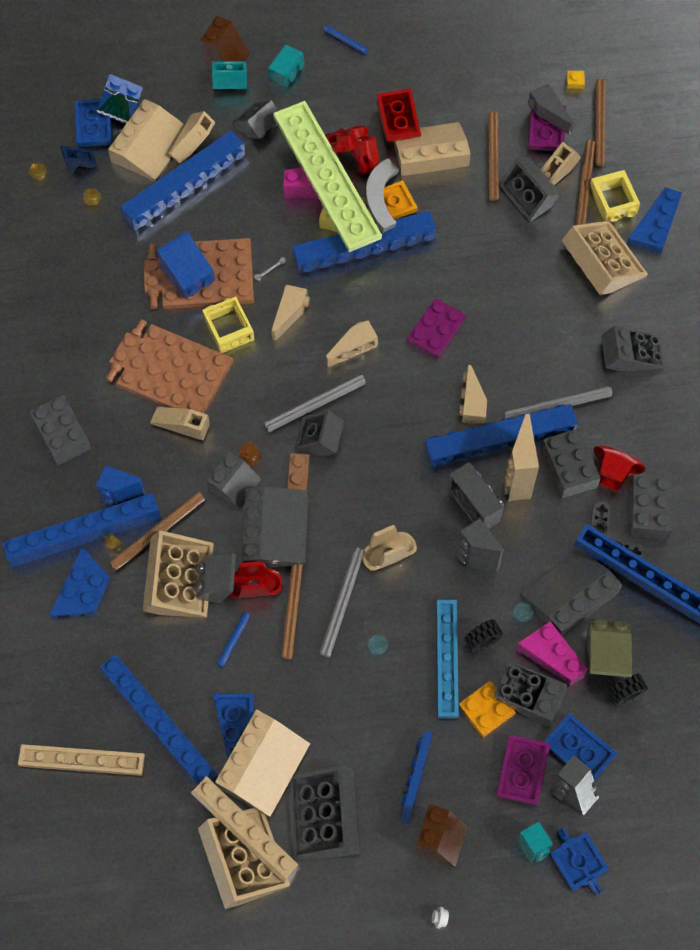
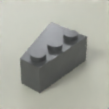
[551,755,599,816]

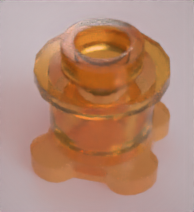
[239,442,262,467]

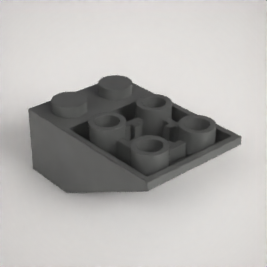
[601,326,664,371]
[494,661,567,728]

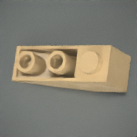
[169,111,215,165]
[459,365,487,425]
[150,407,210,441]

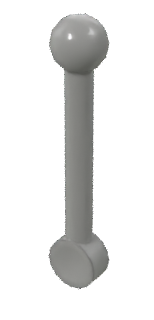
[254,257,286,282]

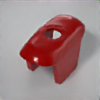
[593,445,645,492]
[229,561,282,598]

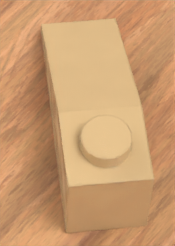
[541,142,581,185]
[271,285,310,341]
[326,320,378,367]

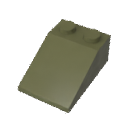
[587,619,632,677]

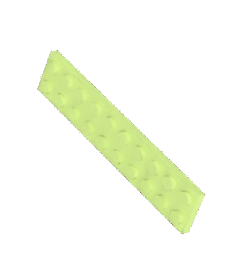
[273,101,382,252]

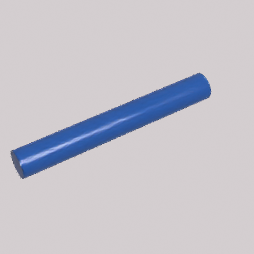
[324,25,368,54]
[216,612,250,668]

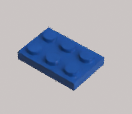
[75,99,112,147]
[544,713,618,784]

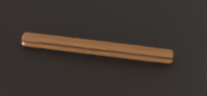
[595,79,606,167]
[488,111,499,201]
[576,140,595,225]
[109,492,205,570]
[281,564,303,660]

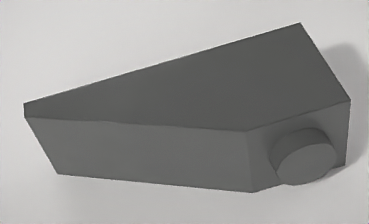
[528,84,574,134]

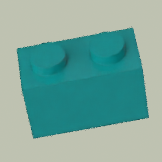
[268,45,305,87]
[212,62,247,90]
[517,821,553,862]

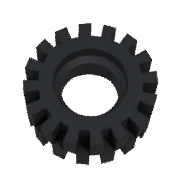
[464,619,503,653]
[608,673,648,706]

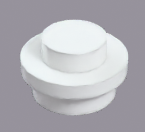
[432,906,449,929]

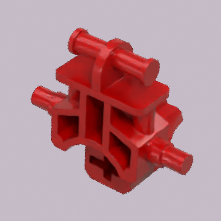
[325,125,379,174]

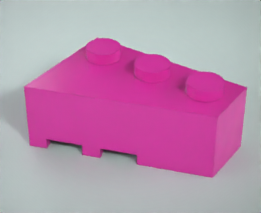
[283,167,319,199]
[516,621,588,687]

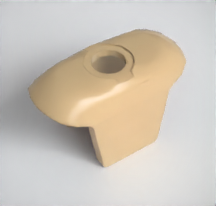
[362,525,417,570]

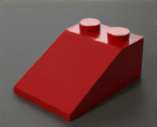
[377,88,421,142]

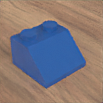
[96,465,146,506]

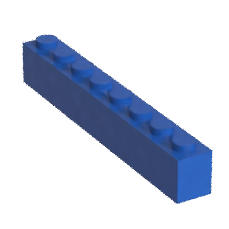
[120,131,245,230]
[292,211,436,273]
[425,404,578,468]
[2,493,161,568]
[574,524,700,624]
[100,654,218,786]

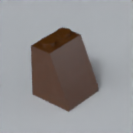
[201,15,249,70]
[415,804,467,868]

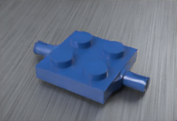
[550,827,609,896]

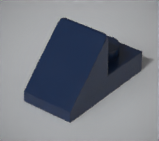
[60,145,96,174]

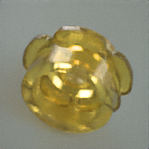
[29,163,47,180]
[83,189,101,205]
[104,532,122,550]

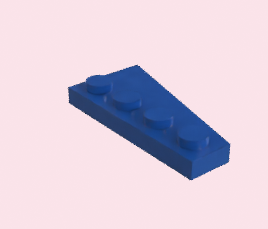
[627,187,682,253]
[213,694,254,759]
[401,731,433,824]

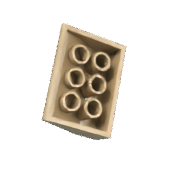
[108,99,185,182]
[393,122,471,176]
[562,221,648,295]
[503,414,539,501]
[143,530,214,618]
[215,709,310,817]
[198,808,290,909]

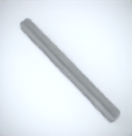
[264,375,365,432]
[504,386,612,419]
[320,548,364,658]

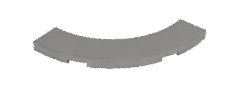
[365,158,400,233]

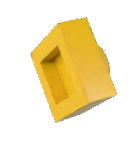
[567,71,585,89]

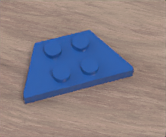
[50,548,111,618]

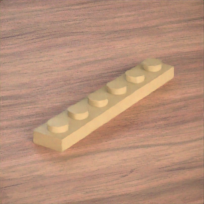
[18,744,145,776]
[191,776,298,882]

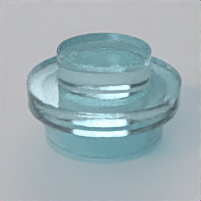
[513,602,533,622]
[368,635,388,655]

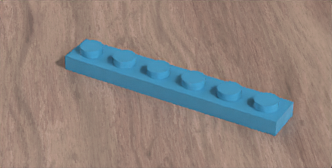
[437,600,459,719]

